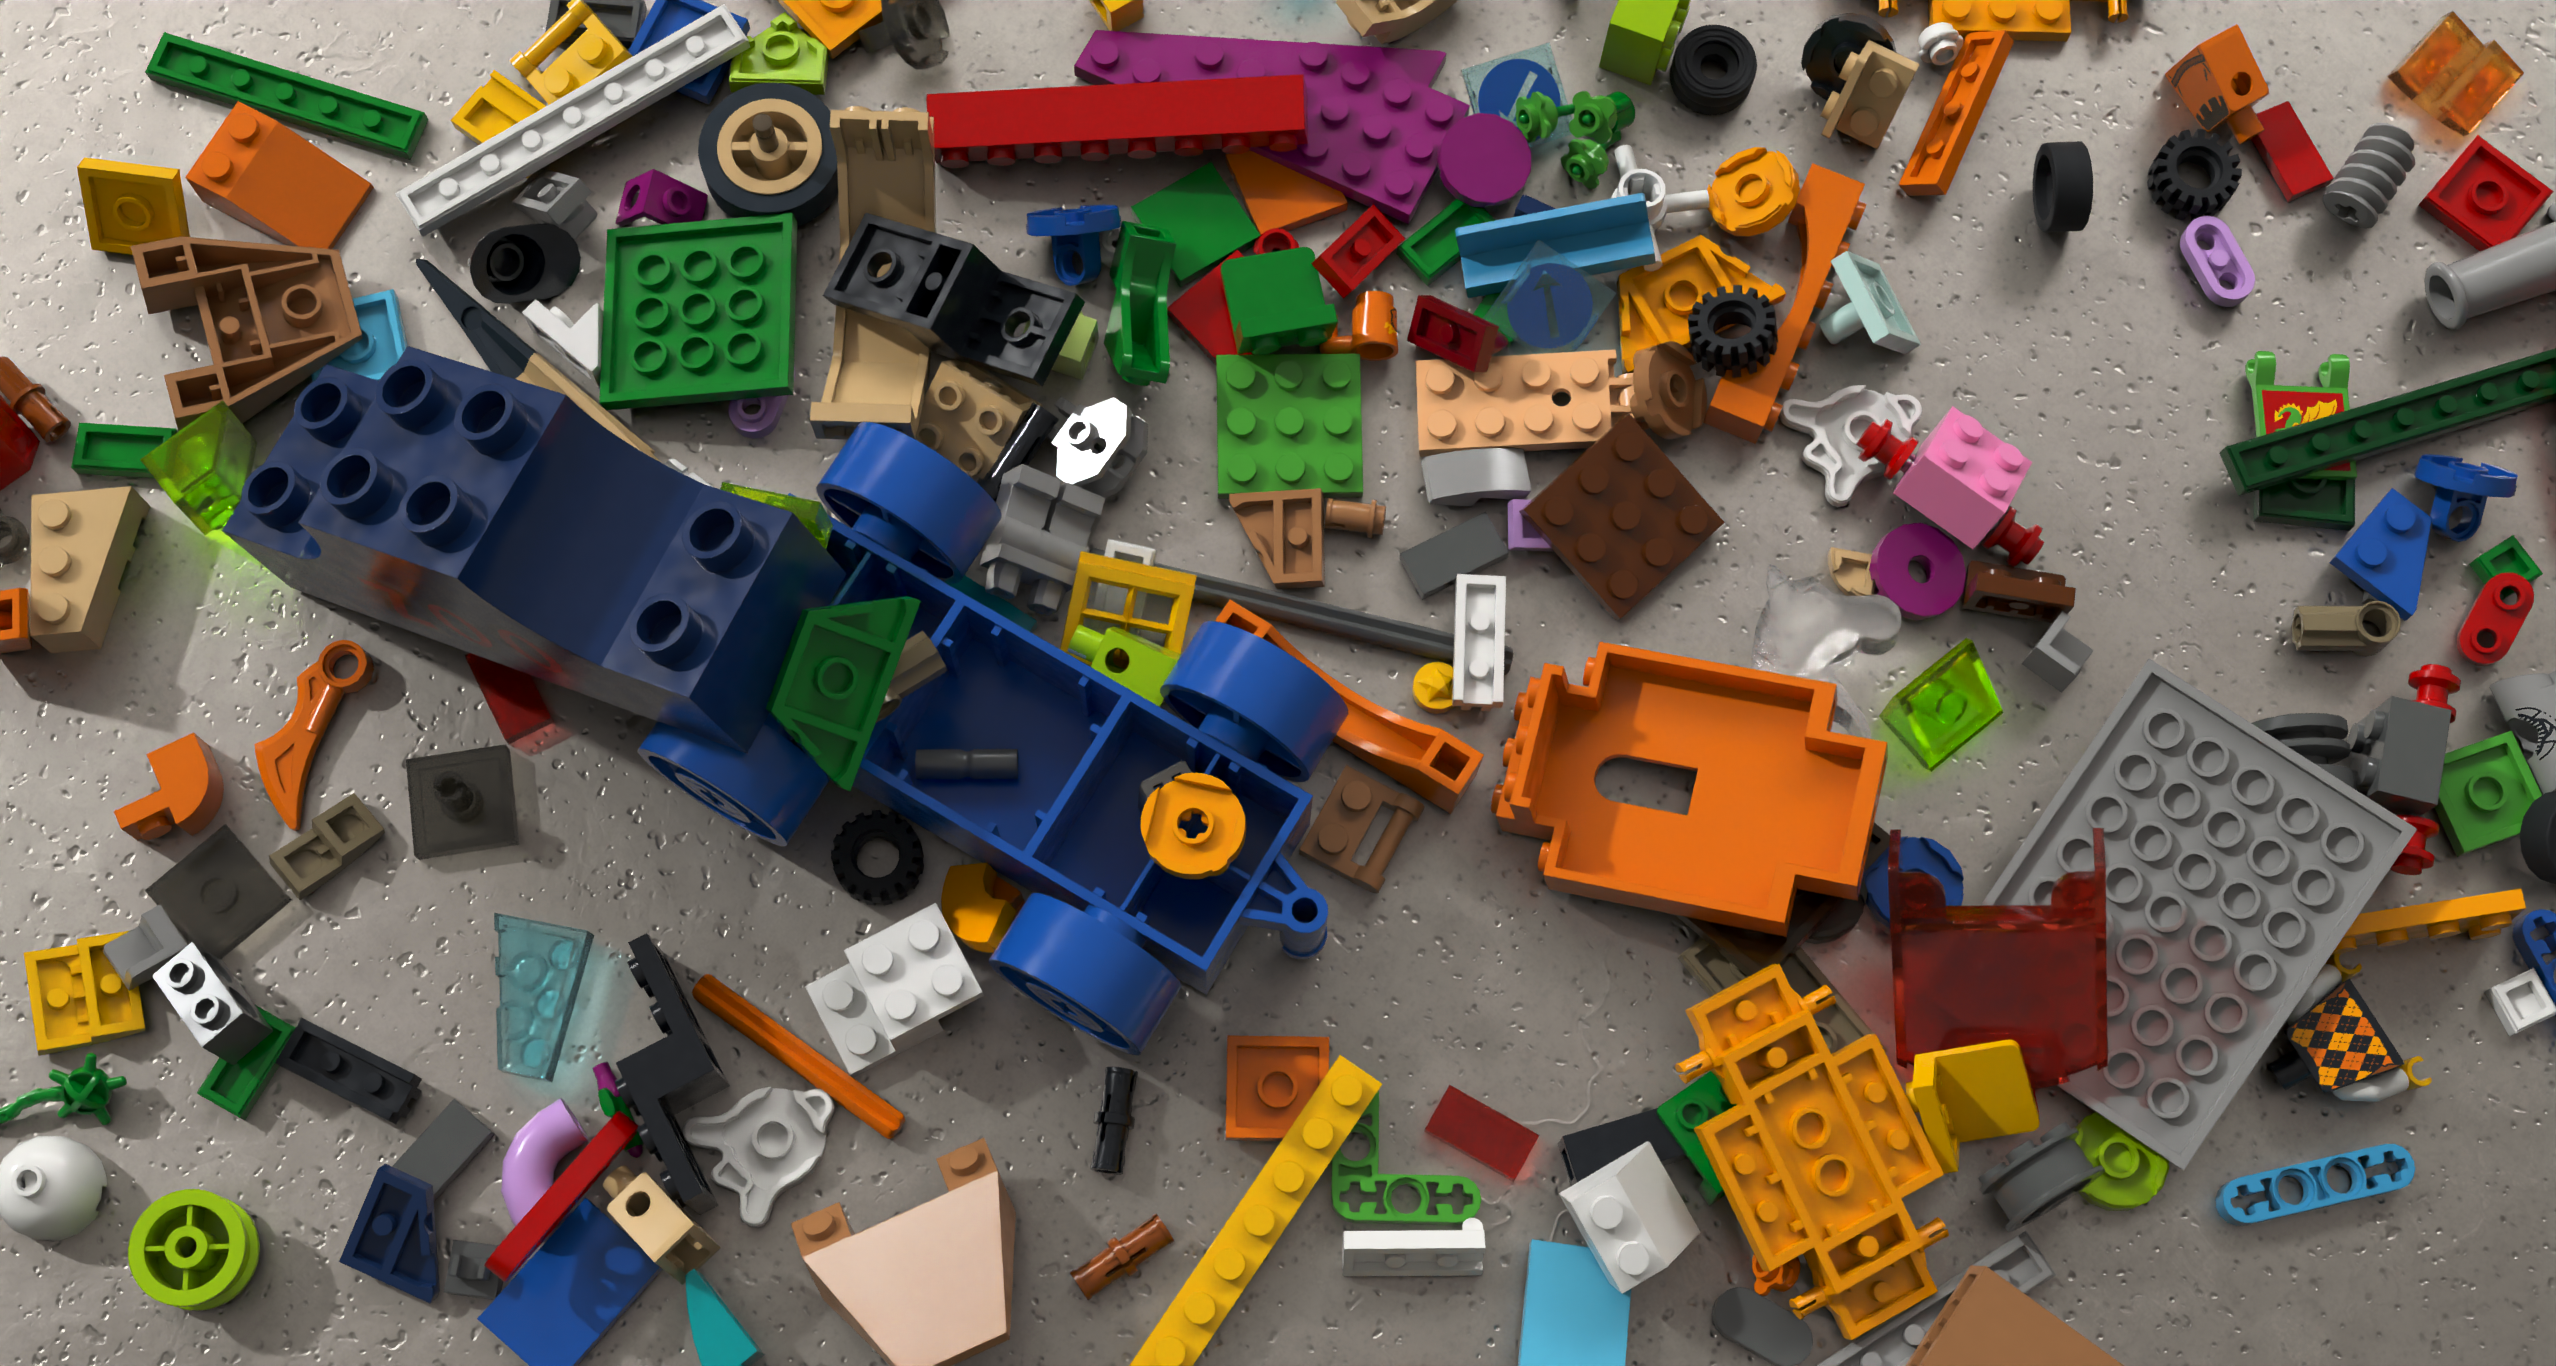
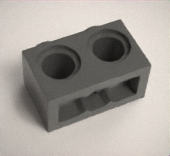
[152,942,273,1065]

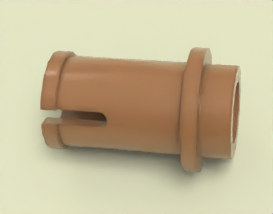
[1324,498,1386,538]

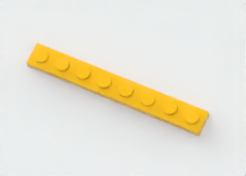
[1129,1055,1382,1366]

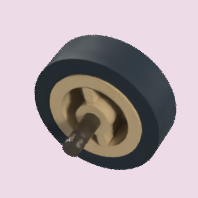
[698,82,838,227]

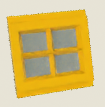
[1059,551,1197,669]

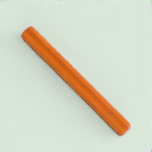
[691,974,905,1139]

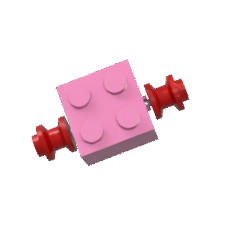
[1856,406,2044,567]

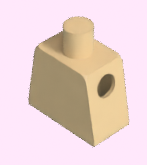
[603,1165,721,1285]

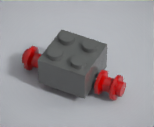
[2347,664,2461,875]

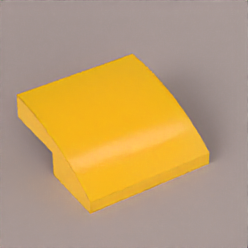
[24,931,145,1056]

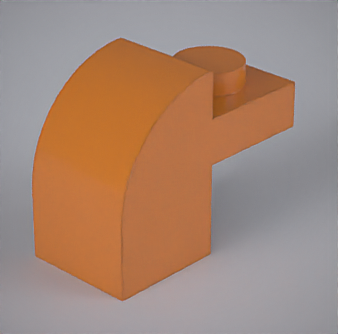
[114,732,224,841]

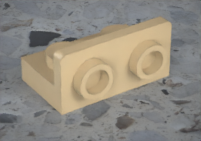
[1820,40,1920,149]

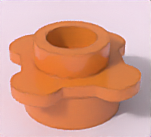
[1752,1254,1800,1296]

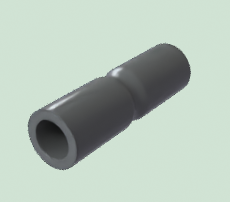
[915,749,1018,779]

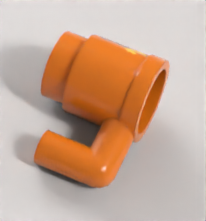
[1319,291,1398,361]

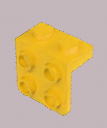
[1906,1039,2040,1174]

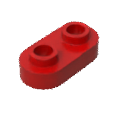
[2457,572,2534,666]

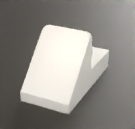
[522,299,603,389]

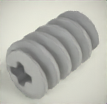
[2323,123,2415,229]

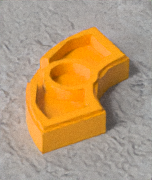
[941,863,1016,953]

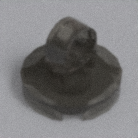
[858,0,950,70]

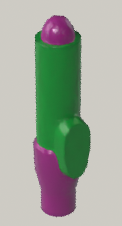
[592,1062,644,1158]

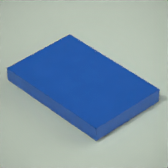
[477,1198,662,1366]

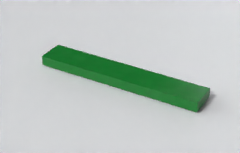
[145,32,428,160]

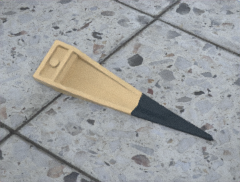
[416,259,660,462]

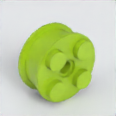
[128,1189,260,1311]

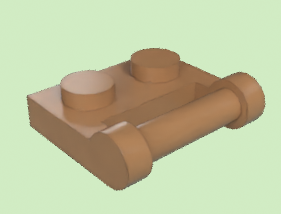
[1299,765,1425,894]

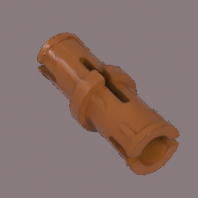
[1070,1213,1174,1300]

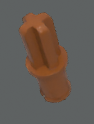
[0,356,71,442]

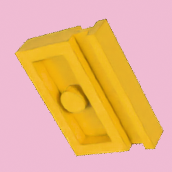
[451,70,546,179]

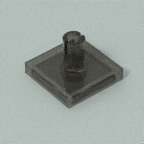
[406,744,519,860]

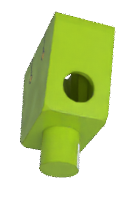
[1067,624,1181,707]

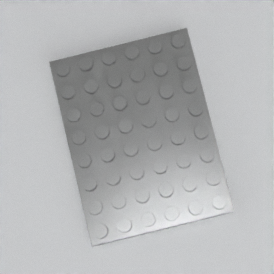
[1920,659,2417,1170]

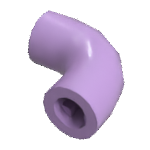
[501,1098,588,1227]

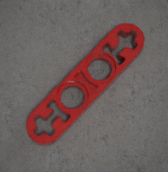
[484,1111,639,1283]

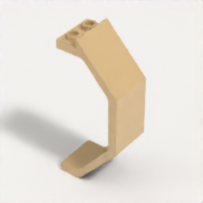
[810,106,936,440]

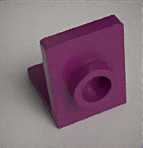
[615,169,708,226]

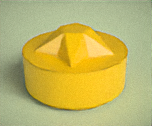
[1412,662,1455,714]

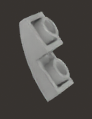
[1421,448,1532,507]

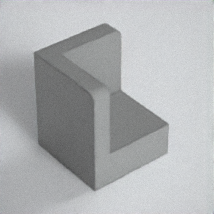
[2022,611,2094,693]
[103,904,188,991]

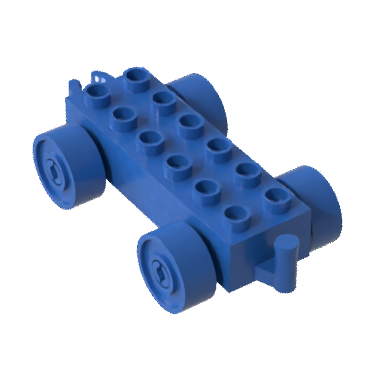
[638,422,1348,1056]

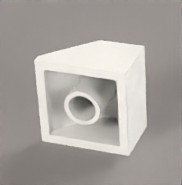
[1559,1141,1701,1294]

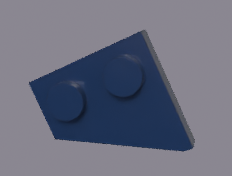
[339,1164,440,1303]

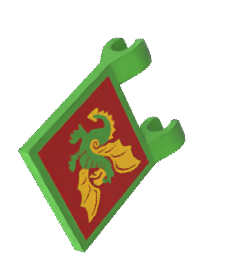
[2245,351,2357,480]

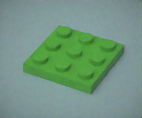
[1216,354,1363,499]

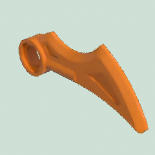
[254,640,374,831]

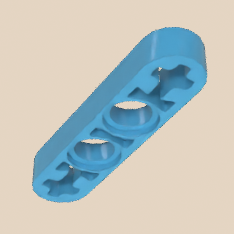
[2215,1144,2415,1226]

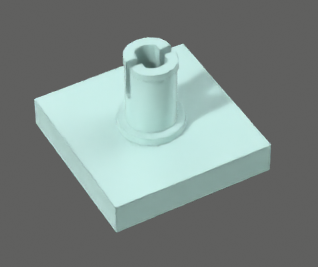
[1819,251,1921,354]

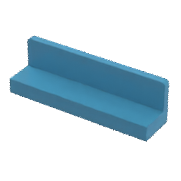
[1455,193,1656,298]

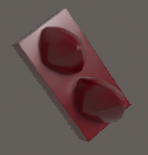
[1407,295,1509,372]

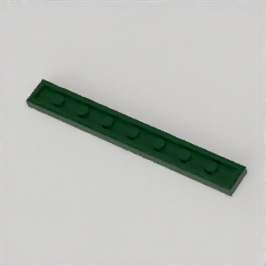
[2219,348,2556,496]

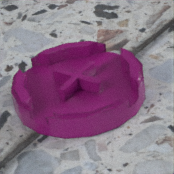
[1437,113,1531,208]

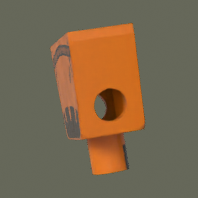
[2165,24,2269,145]

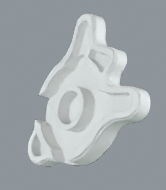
[1779,385,1922,507]
[683,1087,835,1228]

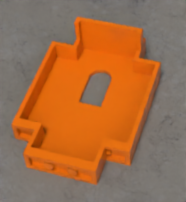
[1491,642,1888,937]

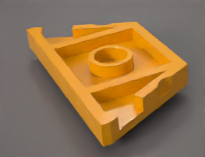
[1617,235,1786,374]

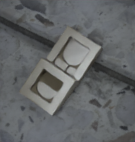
[269,793,385,900]

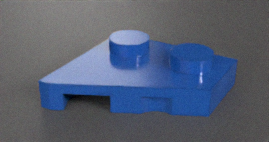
[2329,488,2432,621]

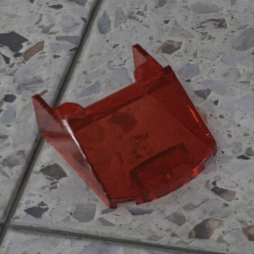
[1888,828,2108,1089]

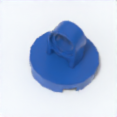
[1026,205,1122,286]
[2414,454,2518,542]

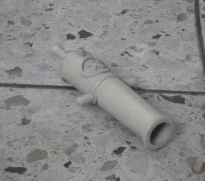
[2424,202,2556,329]

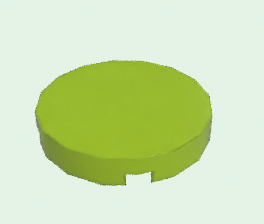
[2075,1112,2169,1211]

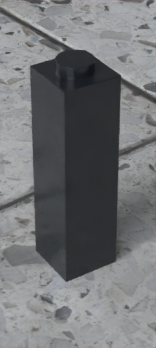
[1558,1108,1689,1186]

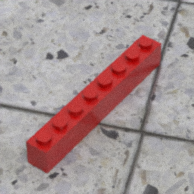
[927,74,1309,168]

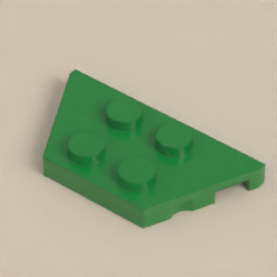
[766,596,921,791]

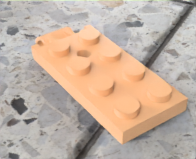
[1416,350,1650,457]

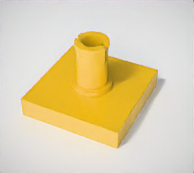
[77,157,190,255]

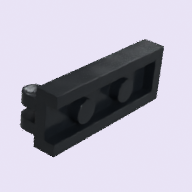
[275,1018,422,1125]

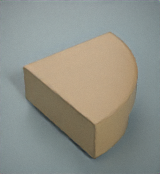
[1828,547,1875,606]

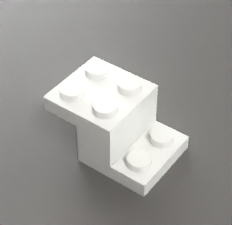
[805,903,984,1078]

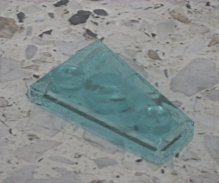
[494,913,594,1083]

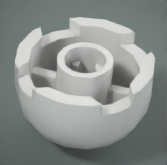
[0,1136,107,1241]

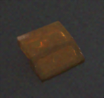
[2387,11,2524,136]

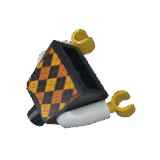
[2269,953,2432,1102]

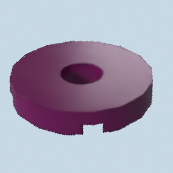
[1869,523,1966,620]

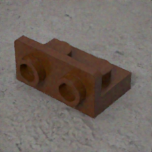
[1963,560,2076,623]

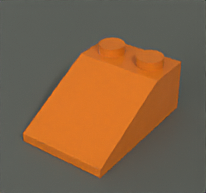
[185,101,374,249]

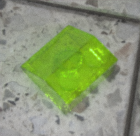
[140,400,257,535]

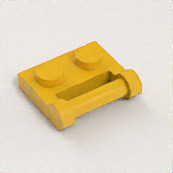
[510,0,633,105]

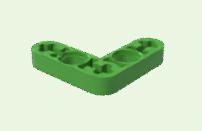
[1331,1091,1481,1225]

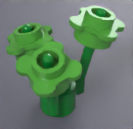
[1516,91,1635,189]

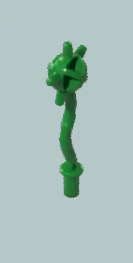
[0,1053,127,1125]

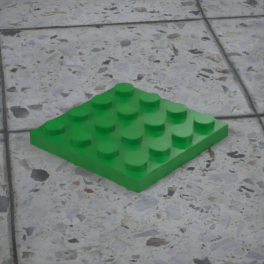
[599,213,798,410]

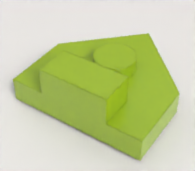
[729,12,829,95]

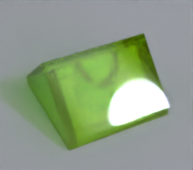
[1879,637,2004,772]

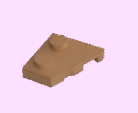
[1229,488,1325,589]

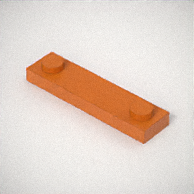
[1899,30,2014,196]

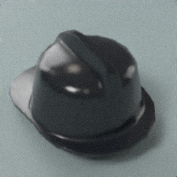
[468,223,581,304]

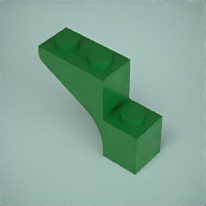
[1104,221,1176,386]

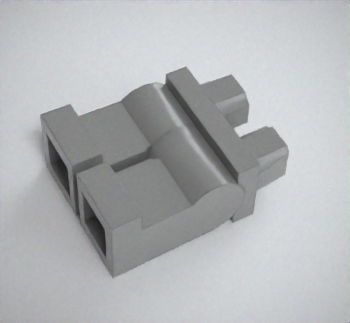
[979,464,1106,615]

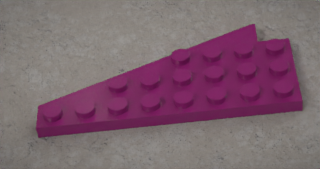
[1074,30,1470,224]

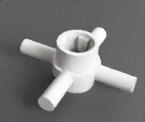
[1611,145,1709,271]

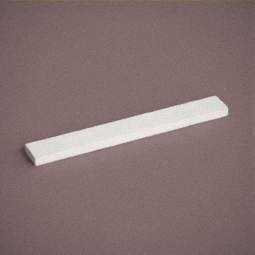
[395,4,750,237]

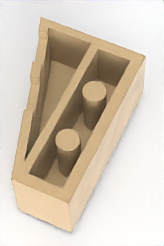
[30,486,150,653]

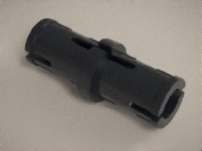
[1090,1067,1138,1175]

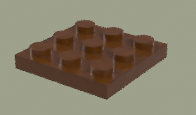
[1519,414,1725,620]

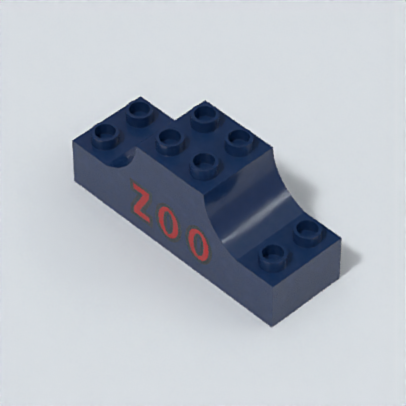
[222,346,847,753]

